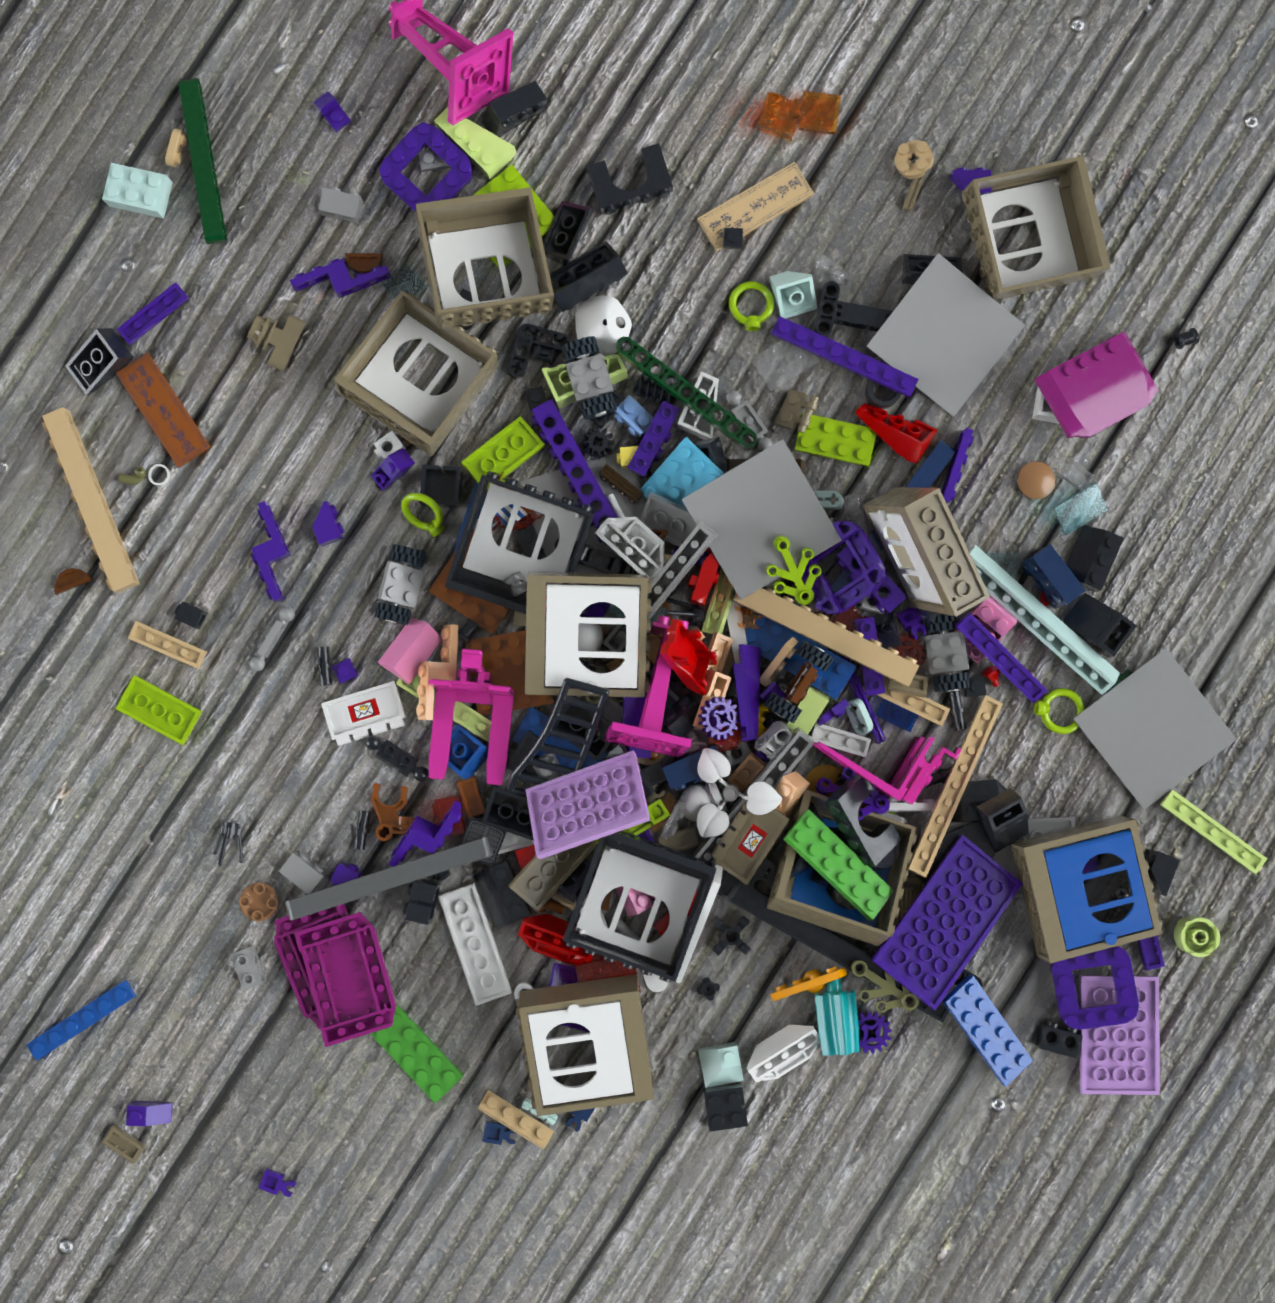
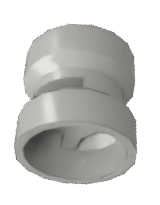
[504,571,527,597]

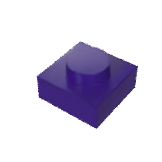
[332,658,359,684]

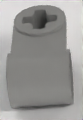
[754,721,792,760]

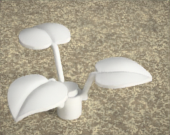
[697,748,782,838]

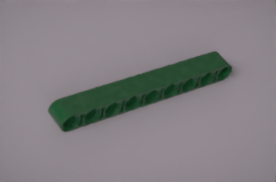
[179,78,227,244]
[616,336,757,450]

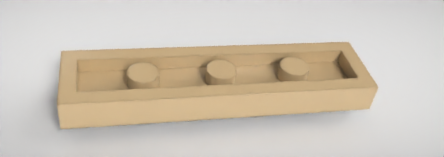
[128,621,208,669]
[877,677,950,726]
[477,1090,554,1150]

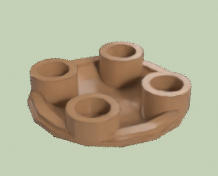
[1017,461,1055,499]
[239,882,279,922]

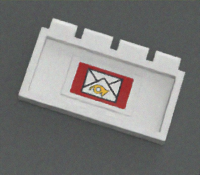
[321,681,406,746]

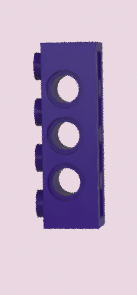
[836,546,907,614]

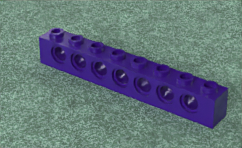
[531,399,617,546]

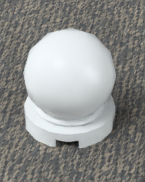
[578,623,603,651]
[679,782,728,822]

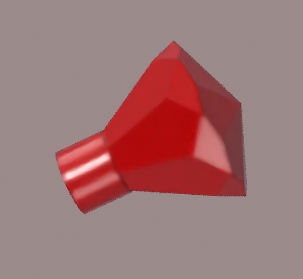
[981,666,1000,687]

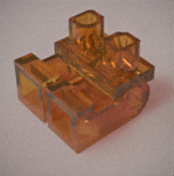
[758,92,803,142]

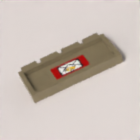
[711,800,791,885]

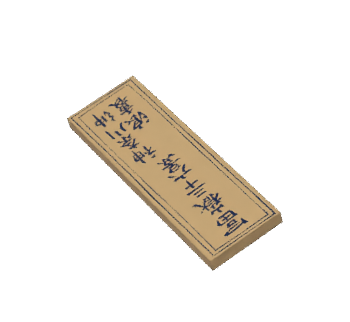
[697,162,814,252]

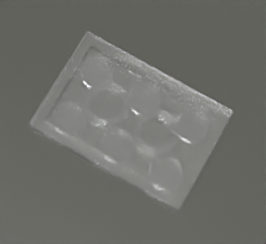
[750,340,819,393]

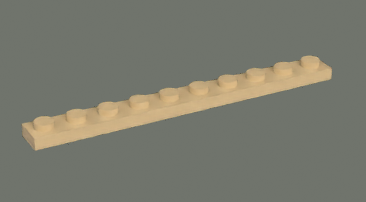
[907,695,1003,878]

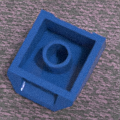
[448,723,488,780]

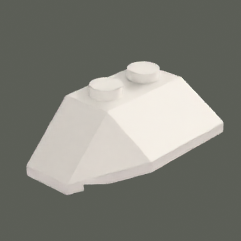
[595,517,665,581]
[747,1025,820,1082]

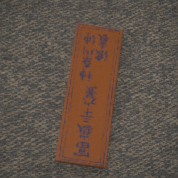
[116,352,211,468]

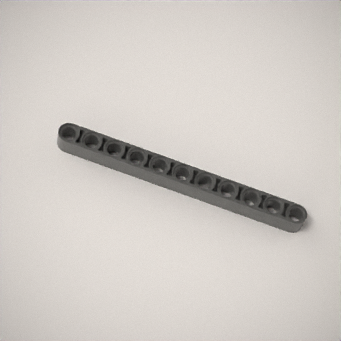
[285,836,494,921]

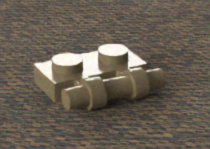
[775,389,819,433]

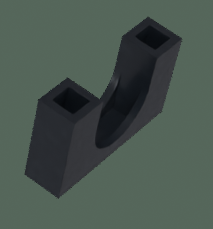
[587,143,673,215]
[825,775,901,867]

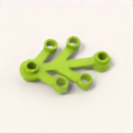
[766,535,822,605]

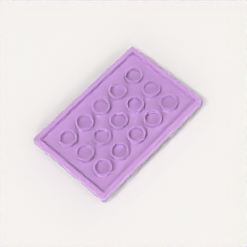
[525,751,650,860]
[1079,975,1160,1095]

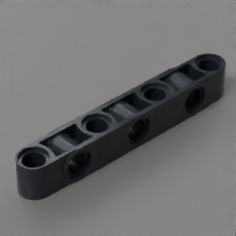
[554,537,679,597]

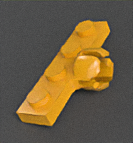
[770,966,847,1001]

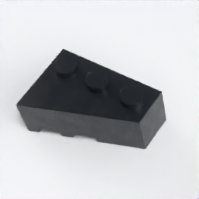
[482,81,548,137]

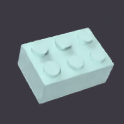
[102,163,173,219]

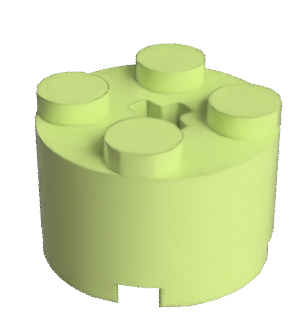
[1174,915,1220,957]

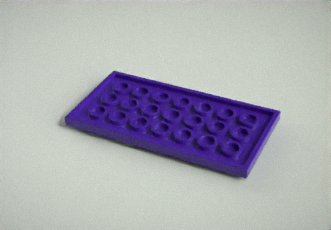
[871,835,1023,1010]

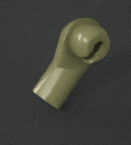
[118,467,147,485]

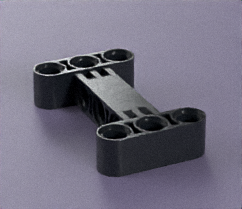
[814,281,904,338]

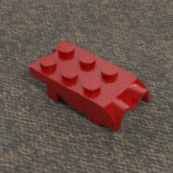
[687,547,721,606]
[660,619,717,695]

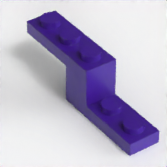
[290,259,392,299]
[251,501,291,602]
[388,801,462,867]

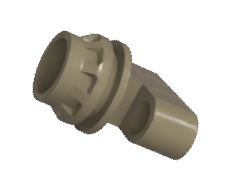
[247,314,306,371]

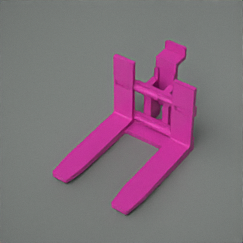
[429,649,514,785]
[813,736,961,805]

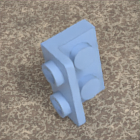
[614,395,653,438]

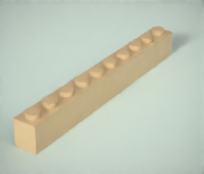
[42,407,140,593]
[733,587,919,688]

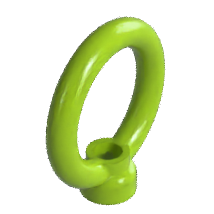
[729,281,774,331]
[401,493,445,537]
[1034,688,1085,734]

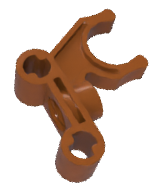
[371,783,415,841]

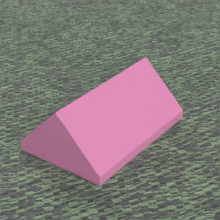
[378,617,442,684]

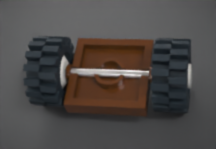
[764,640,834,723]

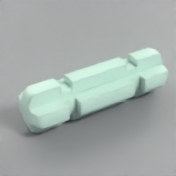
[521,1098,558,1125]

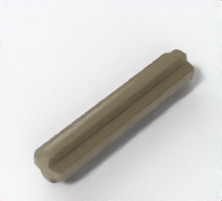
[902,170,928,212]

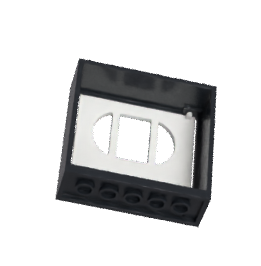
[445,471,595,614]
[563,830,717,983]

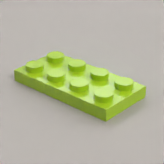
[794,413,876,467]
[461,416,545,492]
[115,675,203,745]

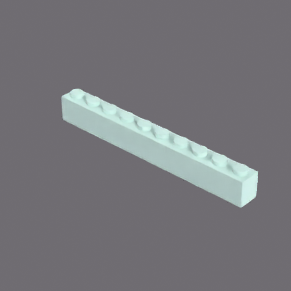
[969,545,1120,695]

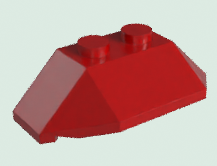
[518,913,593,964]

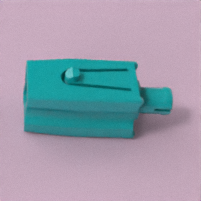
[815,973,859,1056]

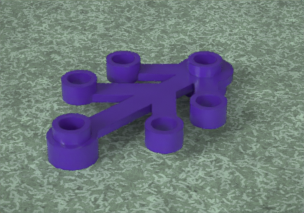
[815,767,890,821]

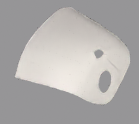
[575,295,632,357]

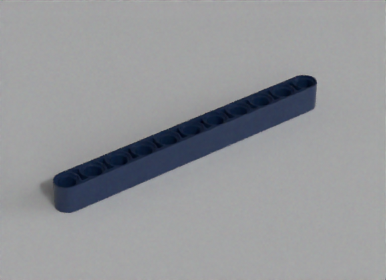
[829,440,956,616]

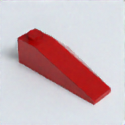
[855,403,938,464]

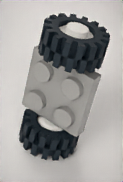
[562,336,617,420]
[374,544,426,625]
[924,614,970,692]

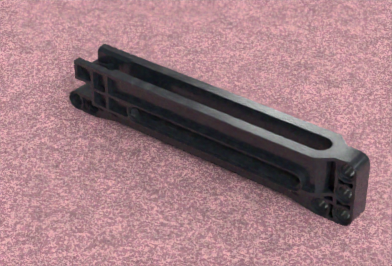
[715,858,983,1023]

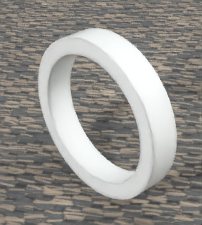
[148,464,170,486]

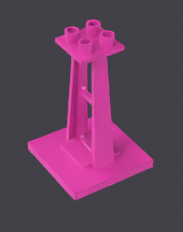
[389,0,514,126]
[604,616,692,758]

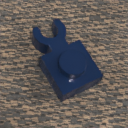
[566,1108,595,1132]
[482,1121,517,1145]

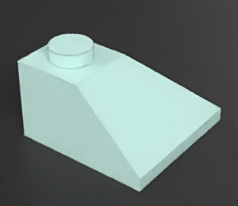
[770,271,818,319]
[698,1041,744,1088]

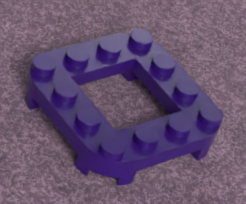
[379,122,473,213]
[802,521,887,614]
[1050,946,1139,1030]

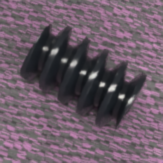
[633,373,673,404]

